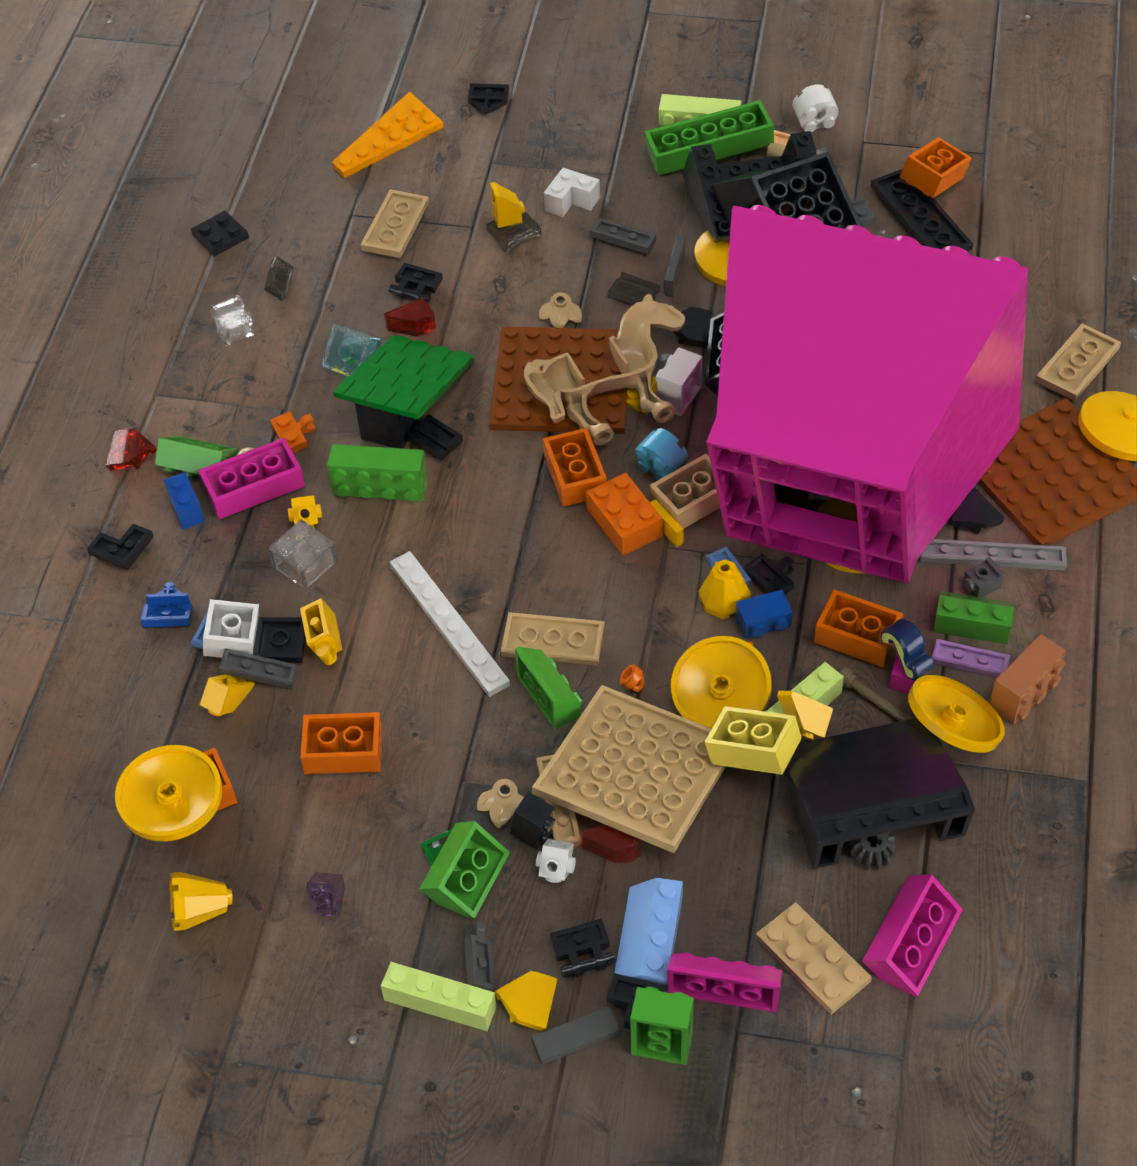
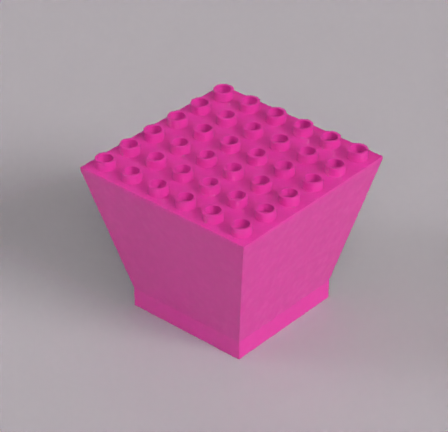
[706,205,1028,584]

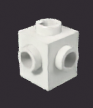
[536,839,576,883]

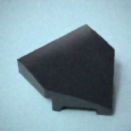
[468,83,510,114]
[673,307,712,348]
[950,487,1005,534]

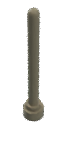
[840,666,940,739]

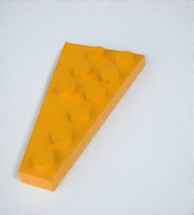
[332,91,444,178]

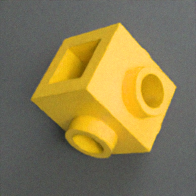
[288,495,322,530]

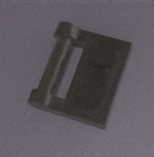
[486,212,542,252]

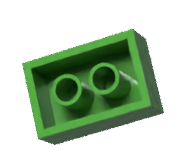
[630,987,694,1065]

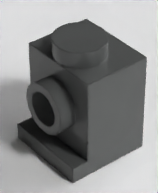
[963,557,1004,598]

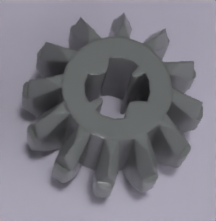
[850,832,896,870]

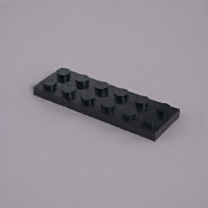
[870,169,973,252]

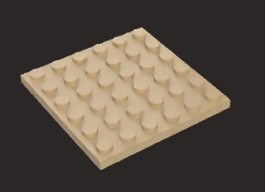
[532,685,726,853]

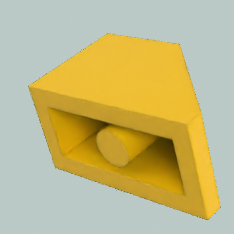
[490,182,525,228]
[200,674,255,716]
[777,691,833,740]

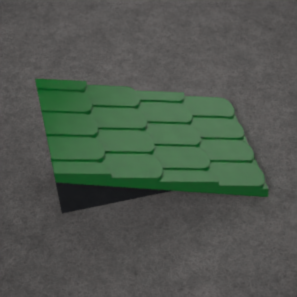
[333,335,475,449]

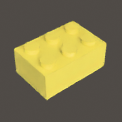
[705,706,802,775]

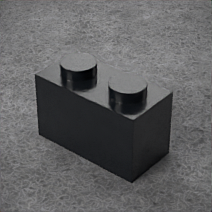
[510,792,556,850]

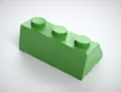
[155,436,240,477]
[933,591,1014,644]
[515,647,582,730]
[419,821,510,919]

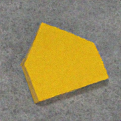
[495,971,558,1032]

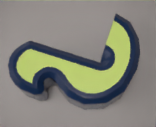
[880,619,934,681]

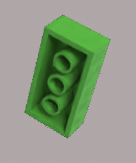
[327,444,428,501]

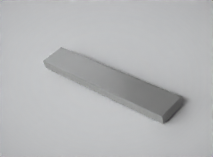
[920,539,1067,571]

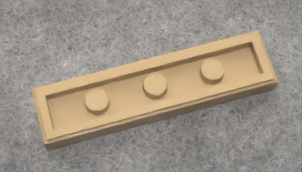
[536,755,581,846]

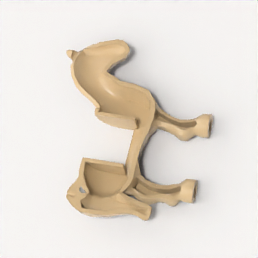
[524,294,685,445]

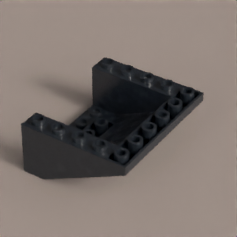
[682,131,825,243]
[783,718,975,869]

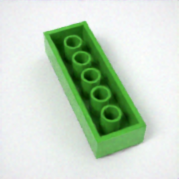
[644,100,774,176]

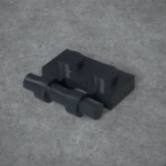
[389,263,443,303]
[550,918,616,978]

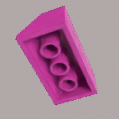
[198,438,305,519]
[862,874,963,996]
[667,952,782,1013]

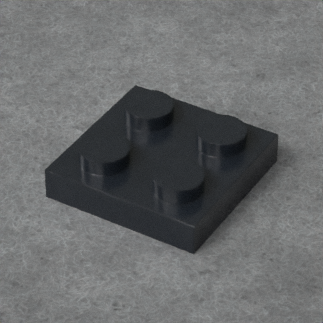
[191,210,249,257]
[253,617,306,663]

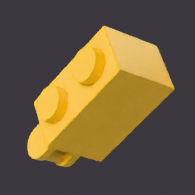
[300,598,343,665]

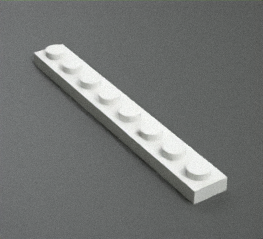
[389,551,510,697]

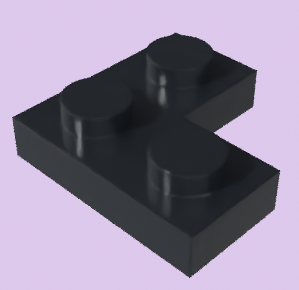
[87,523,154,570]

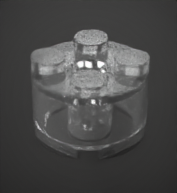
[209,295,254,346]

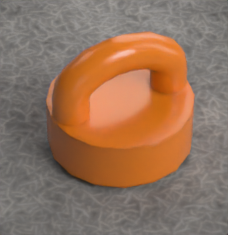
[619,664,645,692]

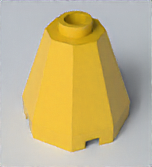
[698,559,751,620]
[169,872,232,931]

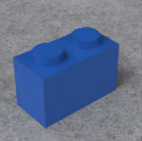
[164,472,205,530]
[735,590,793,639]

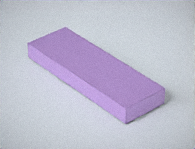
[932,639,1010,678]

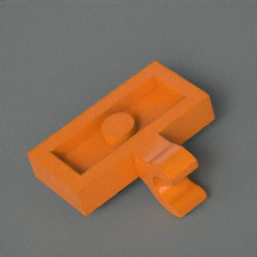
[270,411,316,453]

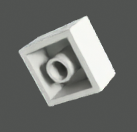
[656,347,703,416]
[203,599,259,658]

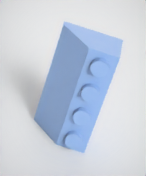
[614,878,683,986]

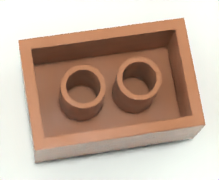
[990,634,1066,725]

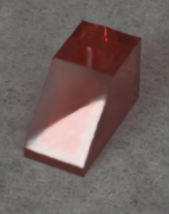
[384,297,436,337]
[581,825,641,864]

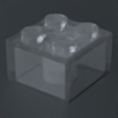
[268,519,338,589]

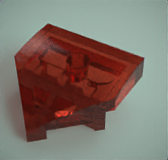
[106,428,157,471]

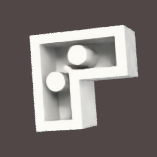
[544,168,600,217]

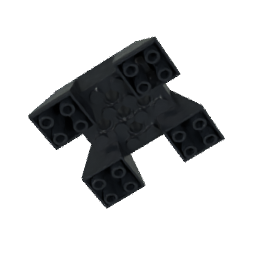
[712,147,863,229]

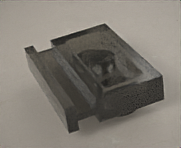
[607,272,660,306]

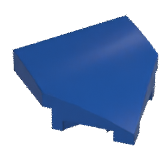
[141,582,193,627]

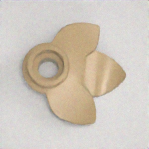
[539,292,582,328]
[477,779,524,829]

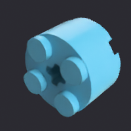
[635,428,688,480]

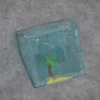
[321,324,382,376]

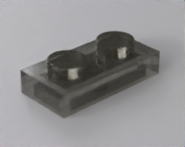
[264,256,294,301]

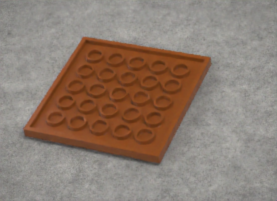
[489,326,628,434]
[978,398,1137,546]

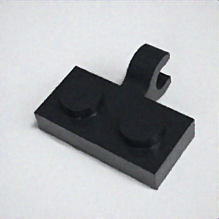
[744,553,794,595]
[607,973,668,1030]

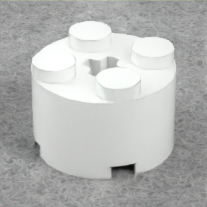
[792,84,839,132]

